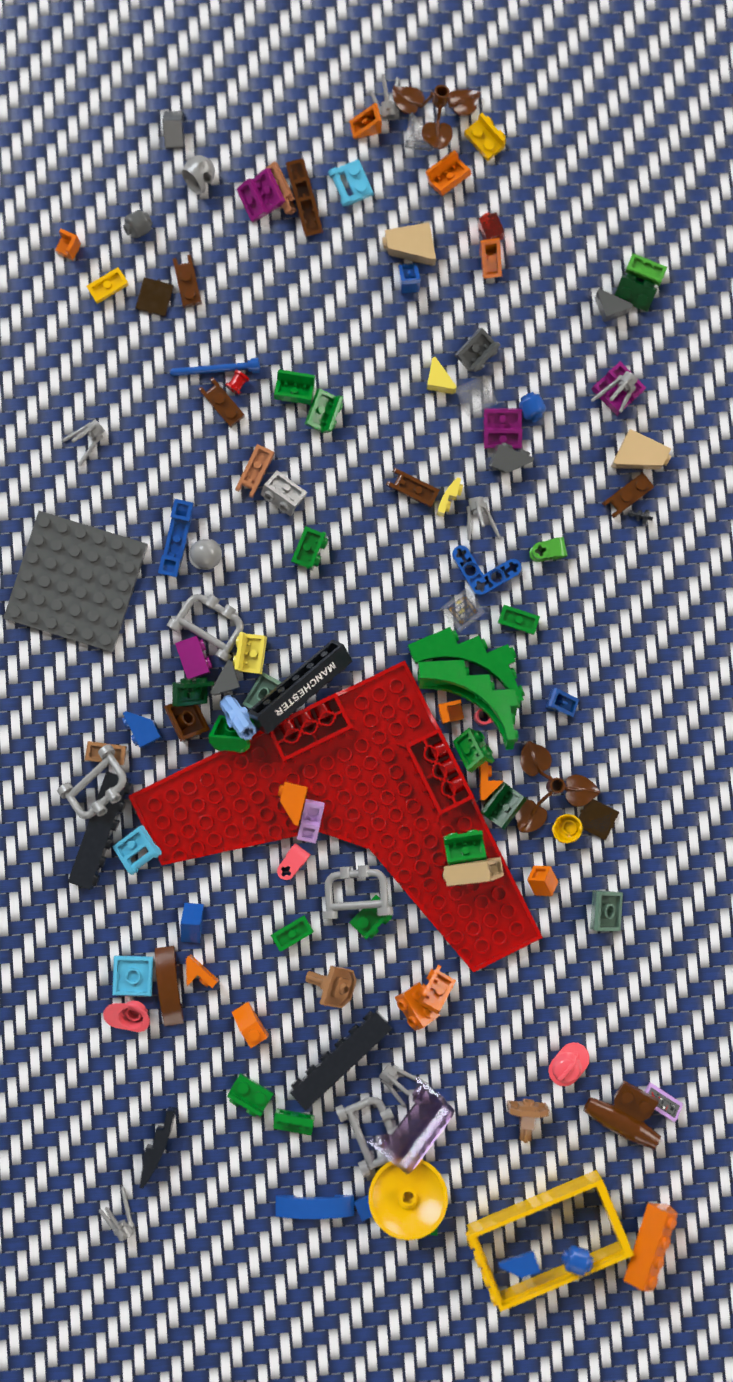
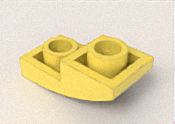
[437,477,463,517]

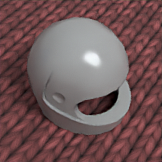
[182,155,215,195]
[189,539,222,570]

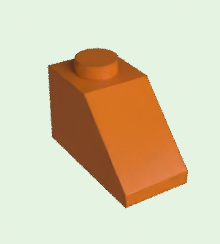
[278,782,308,826]
[232,1002,269,1048]

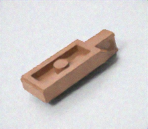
[262,162,297,215]

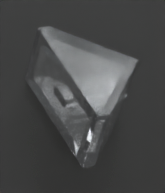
[405,112,434,151]

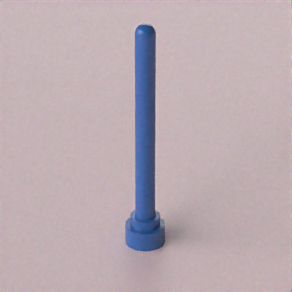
[170,358,260,376]

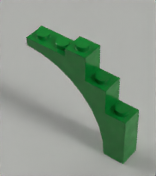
[407,627,525,702]
[417,660,520,750]

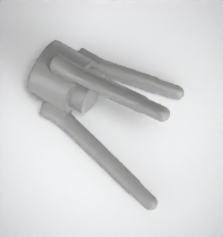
[370,74,399,120]
[591,371,638,412]
[62,419,105,466]
[466,496,501,540]
[379,1064,428,1107]
[99,1187,135,1241]

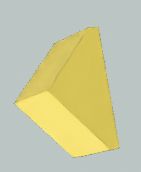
[427,357,457,394]

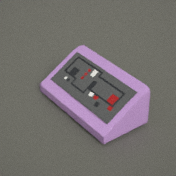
[644,1082,683,1122]

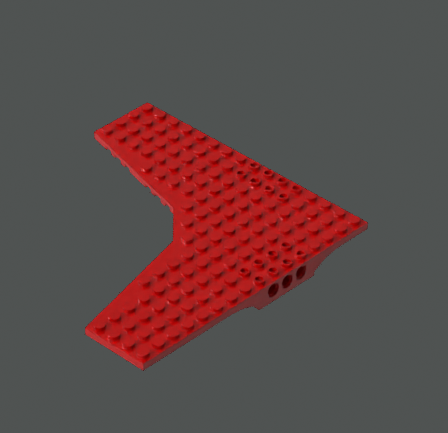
[129,660,543,972]

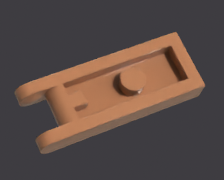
[235,444,275,498]

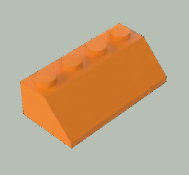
[623,1203,678,1292]

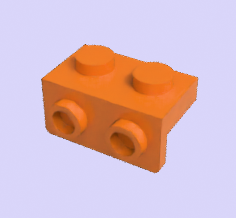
[426,150,471,196]
[418,965,456,1014]
[395,982,440,1031]

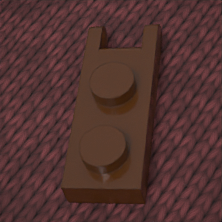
[172,255,202,308]
[198,377,245,428]
[386,468,440,508]
[602,472,654,518]

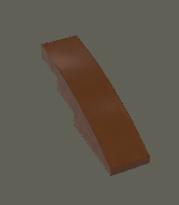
[285,158,323,237]

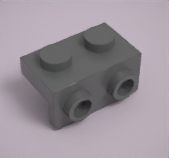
[455,328,501,372]

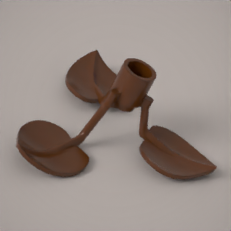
[392,85,481,149]
[515,741,600,833]

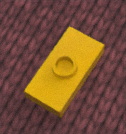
[86,267,129,304]

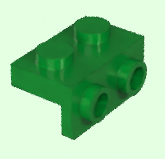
[274,370,315,405]
[305,389,343,433]
[291,526,329,571]
[444,830,486,865]

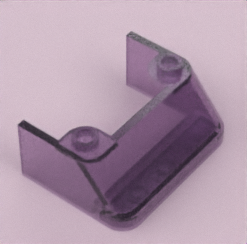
[368,1078,454,1174]

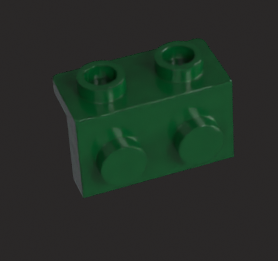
[614,273,657,312]
[172,677,214,707]
[481,782,527,830]

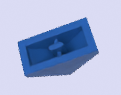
[398,263,421,294]
[545,688,579,717]
[180,903,204,943]

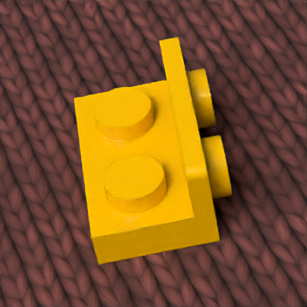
[464,113,506,162]

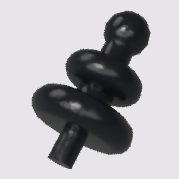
[628,509,653,525]

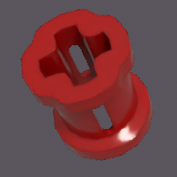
[225,370,250,395]

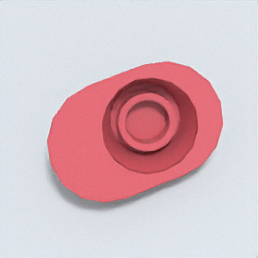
[103,1000,150,1032]
[548,1042,590,1086]

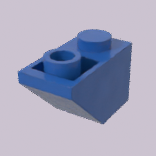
[122,711,163,748]

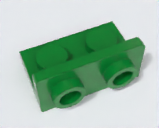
[453,728,495,773]
[349,895,393,939]
[227,1073,274,1117]
[273,1108,315,1135]

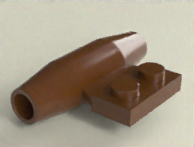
[583,1080,661,1150]

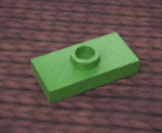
[625,253,667,286]

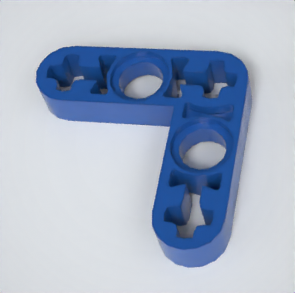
[452,545,522,596]

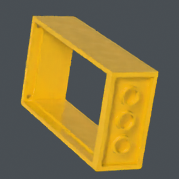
[465,1170,634,1312]

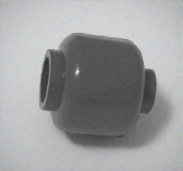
[123,210,152,239]

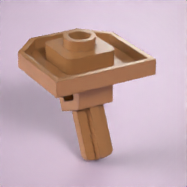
[305,966,357,1008]
[507,1099,549,1143]

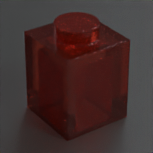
[477,212,505,240]

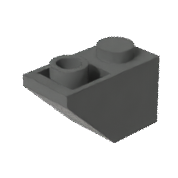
[488,442,534,473]

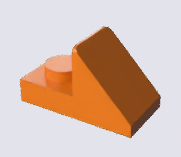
[479,238,502,279]
[479,761,503,800]
[186,954,219,988]

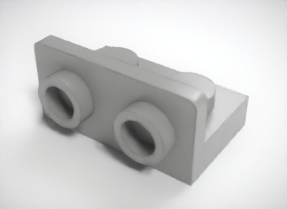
[261,471,307,516]

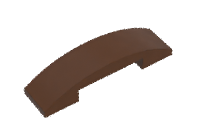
[155,946,184,1026]

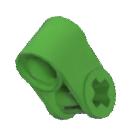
[529,537,568,562]

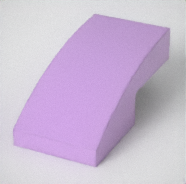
[297,799,325,844]

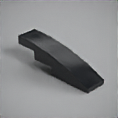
[139,1107,177,1189]

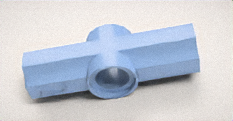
[220,695,256,740]

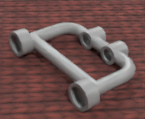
[166,594,244,663]
[57,744,127,819]
[322,865,393,919]
[335,1097,402,1177]

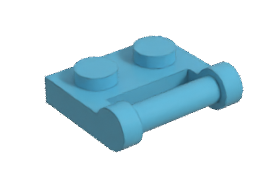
[328,159,373,207]
[112,825,162,875]

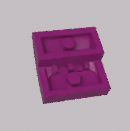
[236,168,286,222]
[591,361,646,416]
[483,408,522,449]

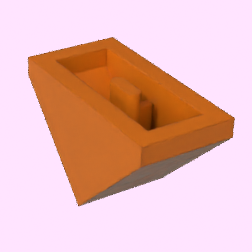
[349,103,382,139]

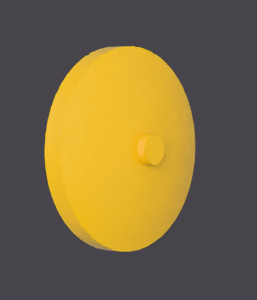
[369,1157,448,1240]

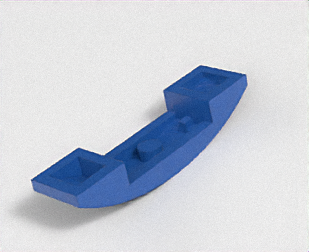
[158,499,194,577]
[276,1195,354,1219]

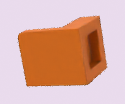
[55,228,81,260]
[438,699,464,724]
[527,866,558,896]

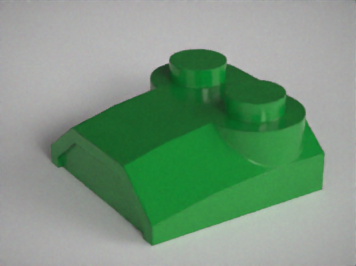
[209,715,255,753]

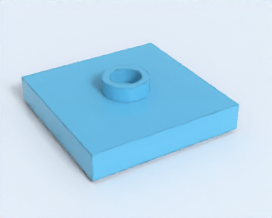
[112,955,154,996]

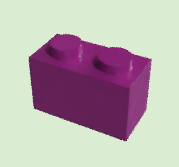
[175,636,213,680]

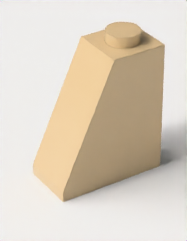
[382,222,436,266]
[611,429,671,470]
[443,857,504,886]

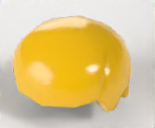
[552,814,583,844]

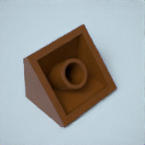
[164,703,210,743]

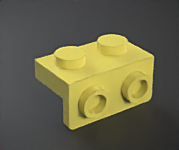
[233,632,267,674]

